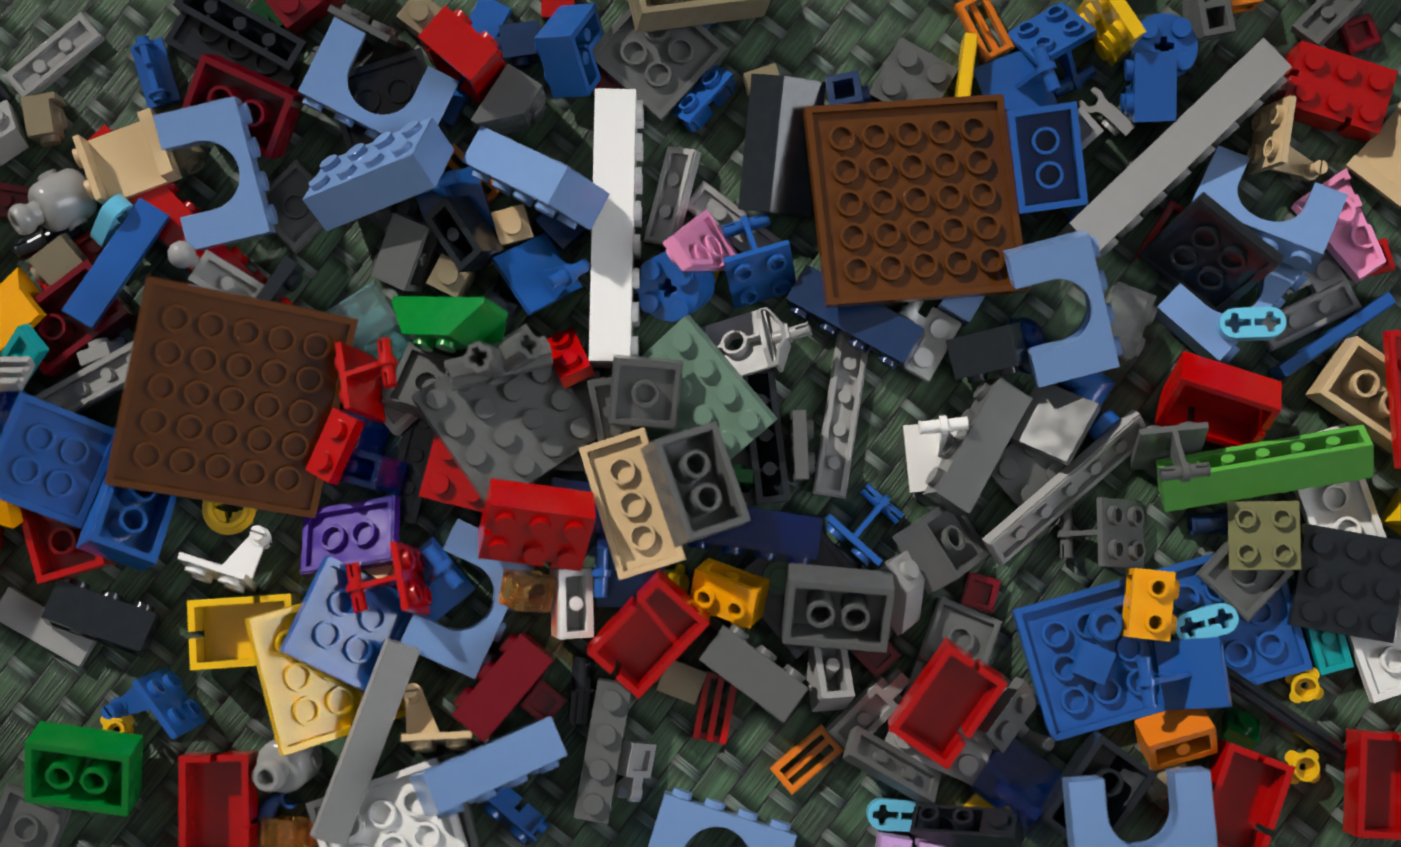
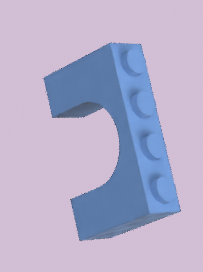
[298,17,459,140]
[153,96,278,252]
[1191,146,1348,274]
[1153,211,1309,364]
[1003,229,1123,388]
[400,518,534,679]
[1062,766,1217,847]
[648,787,797,847]

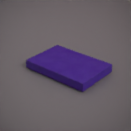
[300,495,400,578]

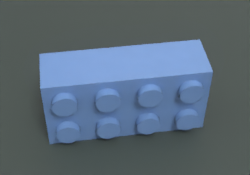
[302,117,454,231]
[462,126,610,230]
[409,716,567,819]

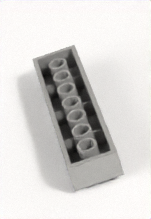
[1056,37,1292,262]

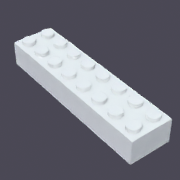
[589,88,644,368]

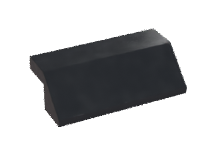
[164,0,308,89]
[738,74,826,217]
[730,367,791,507]

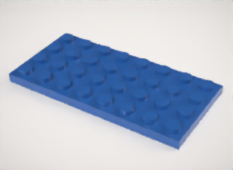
[1011,553,1313,742]

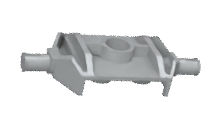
[701,307,812,377]

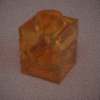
[498,569,557,613]
[260,815,316,847]

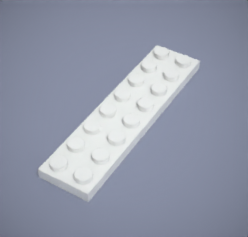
[1294,423,1401,703]

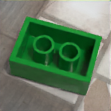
[24,721,143,817]

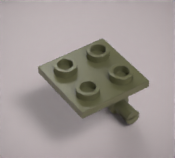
[1227,501,1301,571]

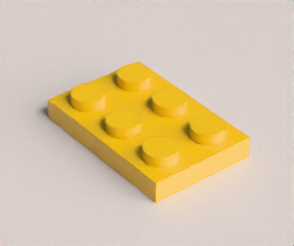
[1076,0,1146,67]

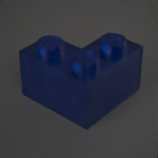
[340,410,408,496]

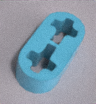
[90,194,134,249]
[1217,306,1286,342]
[1173,603,1239,639]
[866,797,919,832]

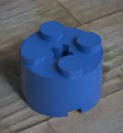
[1122,13,1198,80]
[637,251,715,322]

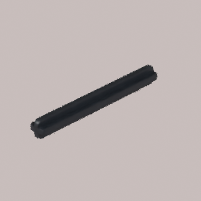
[1226,665,1345,760]

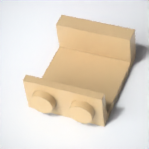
[1346,102,1401,209]
[72,108,182,205]

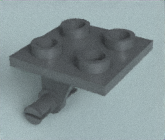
[311,4,407,59]
[1129,422,1211,482]
[1056,497,1146,568]

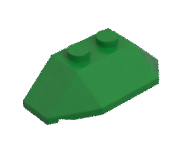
[392,296,508,353]

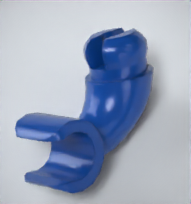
[257,788,303,831]

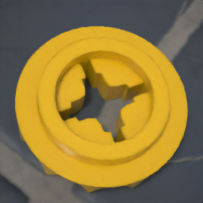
[202,500,258,535]

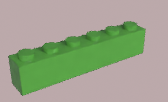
[1155,424,1374,512]

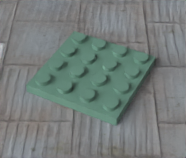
[631,315,778,460]

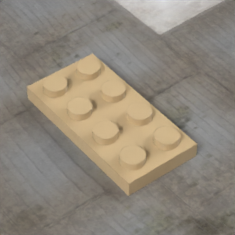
[579,427,687,580]

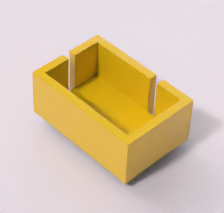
[187,593,300,670]

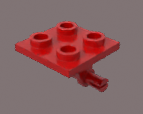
[335,338,398,423]
[345,541,432,616]

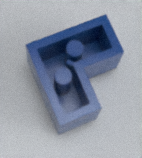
[534,3,604,98]
[1120,51,1177,122]

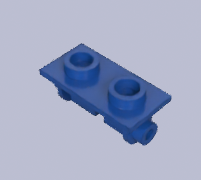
[130,35,181,109]
[671,65,737,133]
[481,787,549,845]

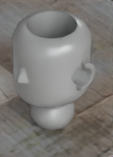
[8,168,98,235]
[253,738,323,793]

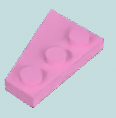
[1291,168,1386,284]
[663,209,738,272]

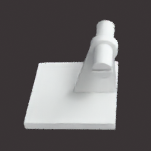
[903,415,969,493]
[177,525,272,594]

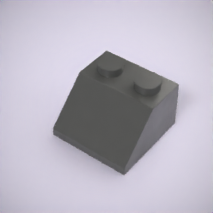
[471,64,548,135]
[892,506,990,595]

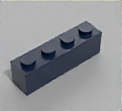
[786,264,925,370]

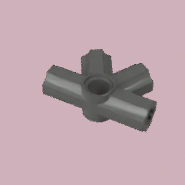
[444,330,553,391]

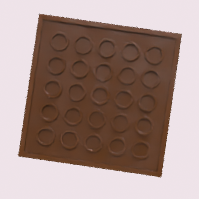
[803,94,1029,308]
[104,275,358,519]

